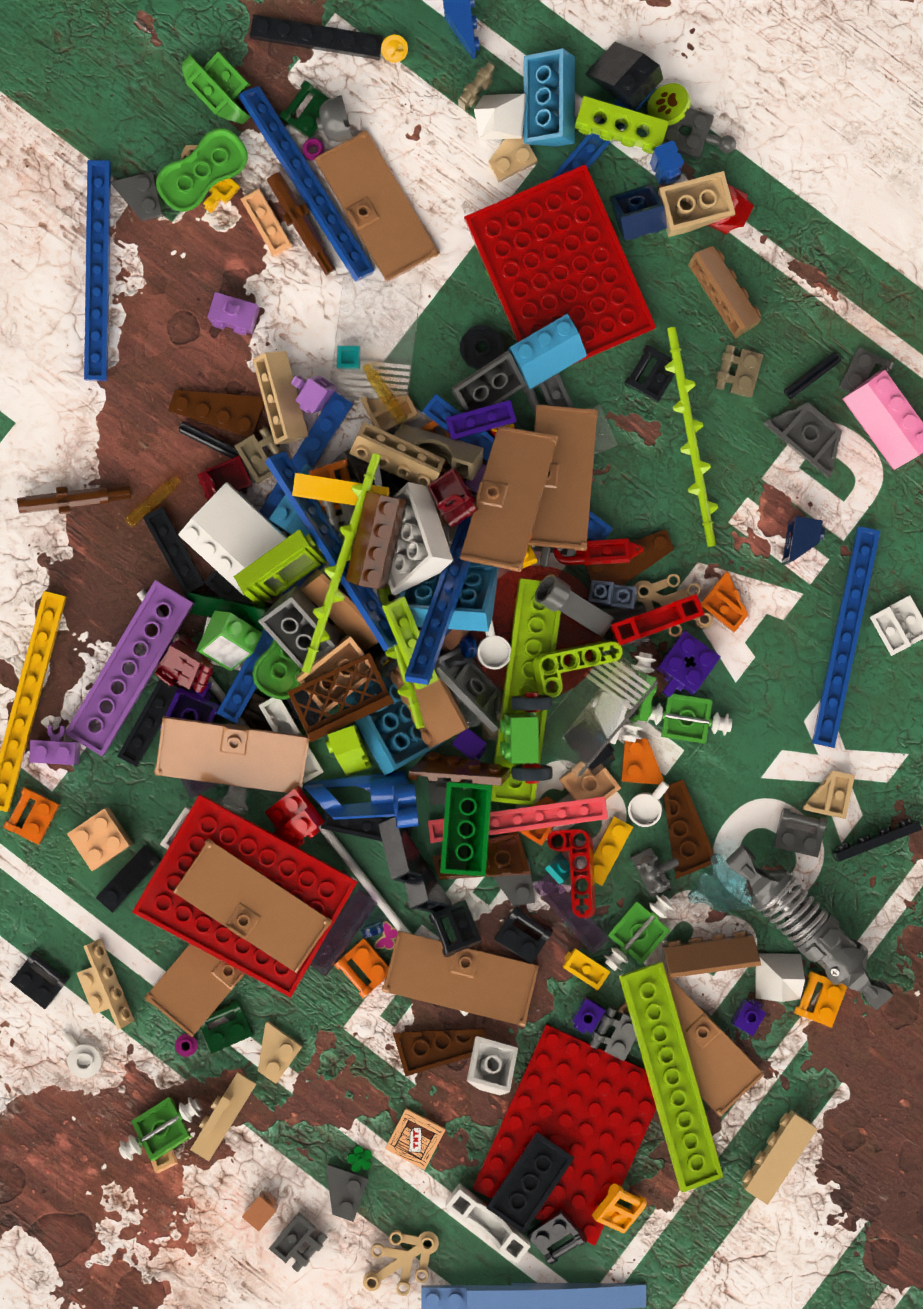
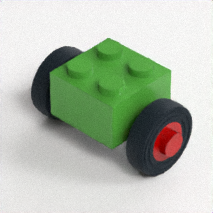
[500,692,553,784]

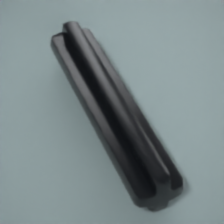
[784,352,841,399]
[178,422,239,459]

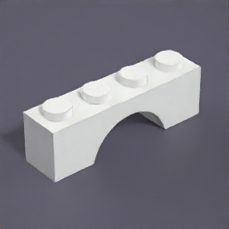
[445,1183,531,1264]

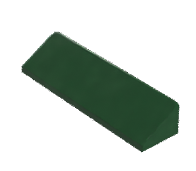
[187,592,269,630]

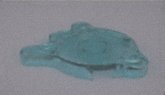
[688,853,752,913]

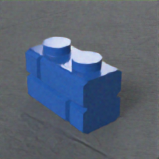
[649,140,684,185]

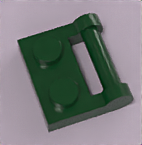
[279,80,330,139]
[200,998,254,1054]

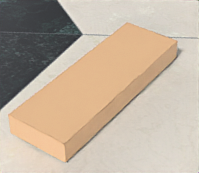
[241,188,293,257]

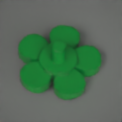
[347,1146,372,1172]

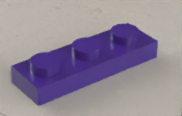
[445,400,516,441]

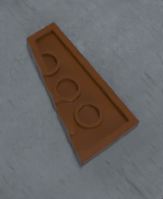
[168,390,264,438]
[584,529,674,585]
[409,752,510,786]
[663,779,718,879]
[432,831,531,880]
[393,1028,488,1076]

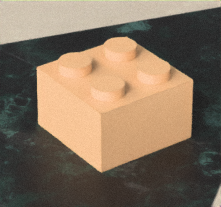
[67,808,133,871]

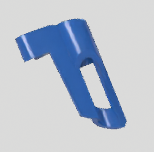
[303,771,419,828]

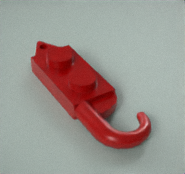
[553,538,644,565]

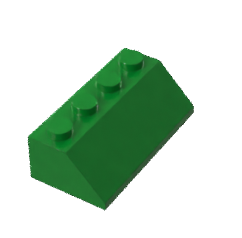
[440,782,492,877]

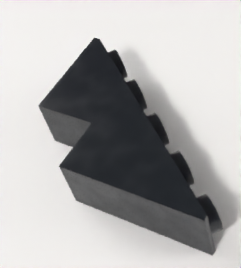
[378,816,452,913]

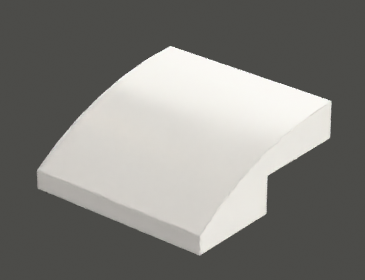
[870,595,923,656]

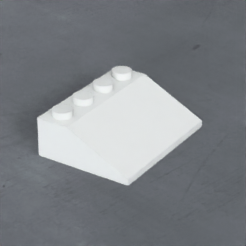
[178,482,287,595]
[388,482,453,595]

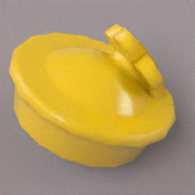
[381,34,408,63]

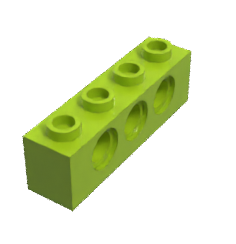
[575,96,669,154]

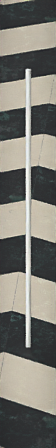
[137,589,468,1016]

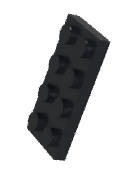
[486,1131,574,1234]

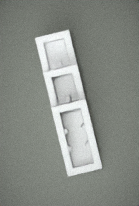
[258,698,324,783]

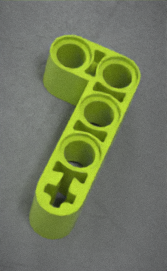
[533,640,622,697]

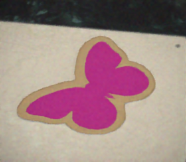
[374,921,398,950]

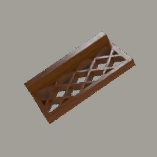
[287,653,394,742]

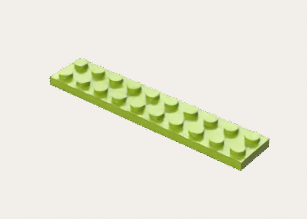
[491,578,561,806]
[619,961,723,1193]

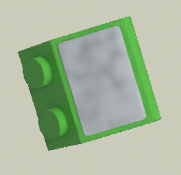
[196,611,262,671]

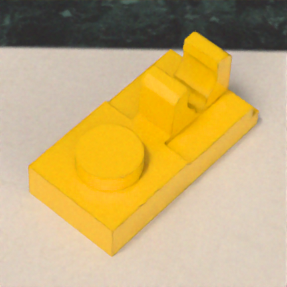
[562,948,610,990]

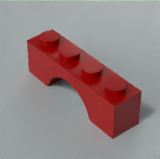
[610,594,704,646]

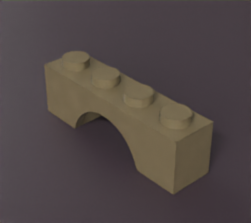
[394,424,483,481]

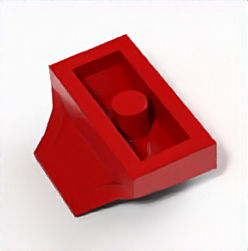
[708,184,754,235]

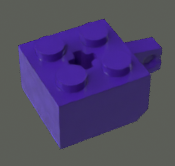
[656,631,721,697]
[160,681,220,729]

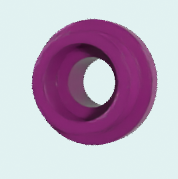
[302,138,325,161]
[175,1034,198,1057]

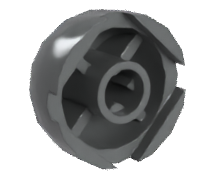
[316,95,353,142]

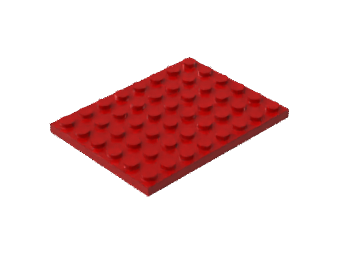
[464,164,656,367]
[132,793,358,998]
[472,1024,657,1245]

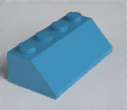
[524,48,575,147]

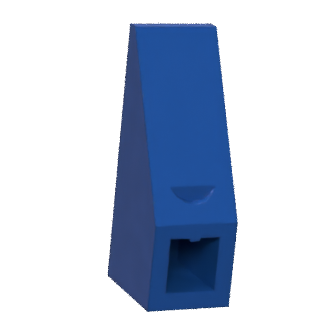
[443,0,480,59]

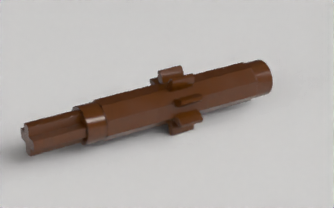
[267,172,336,276]
[17,486,131,514]

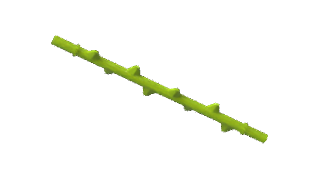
[665,327,718,547]
[301,453,381,674]
[377,585,425,729]

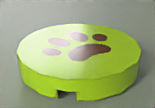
[647,83,691,126]

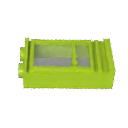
[233,529,326,607]

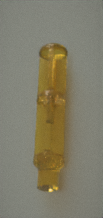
[362,364,408,424]
[125,475,181,528]

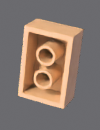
[295,635,374,713]

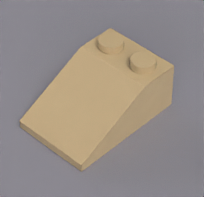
[657,171,735,237]

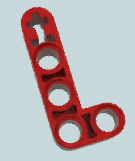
[547,829,596,918]

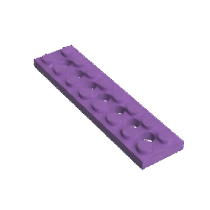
[65,580,195,757]

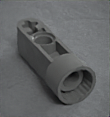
[535,574,615,638]

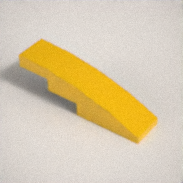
[292,473,390,505]

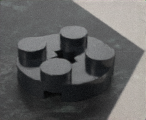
[460,325,504,370]

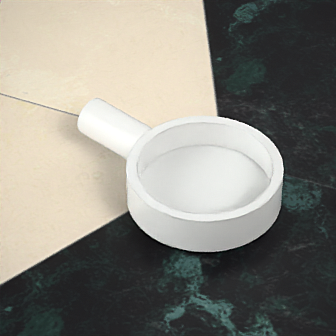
[477,621,511,669]
[628,781,669,827]
[62,1031,103,1078]

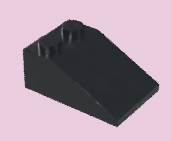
[585,42,663,111]

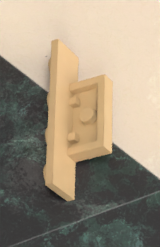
[77,938,135,1029]
[190,1072,257,1161]

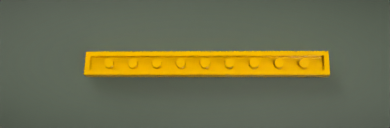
[0,591,67,812]

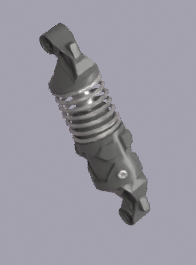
[726,844,894,1010]

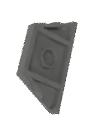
[763,403,842,478]
[435,657,502,733]

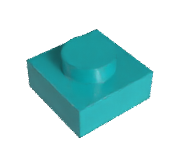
[337,346,361,370]
[545,852,571,885]

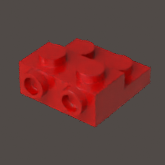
[265,786,325,848]

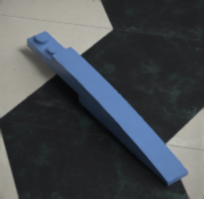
[421,1283,646,1309]

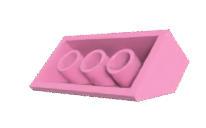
[842,370,923,470]

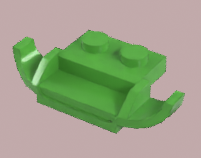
[182,52,251,124]

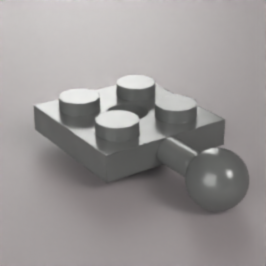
[662,108,736,159]

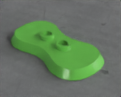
[156,128,248,212]
[253,640,301,700]

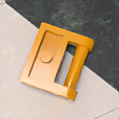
[794,971,847,1028]
[592,1184,647,1234]

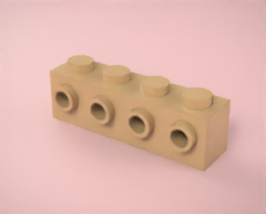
[253,351,308,445]
[349,421,445,486]
[742,1110,817,1205]

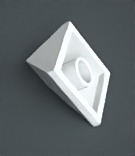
[474,93,526,140]
[755,953,805,1002]

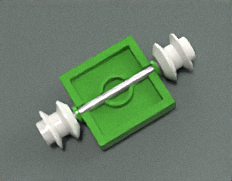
[619,652,657,743]
[645,694,732,744]
[605,895,674,971]
[118,1097,202,1161]

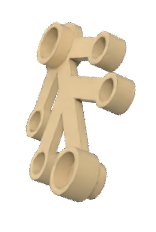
[634,574,713,637]
[363,1230,439,1296]

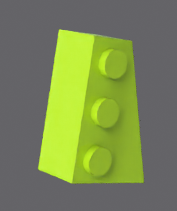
[325,725,372,776]

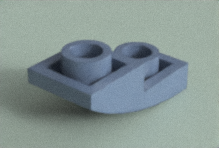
[588,580,638,611]

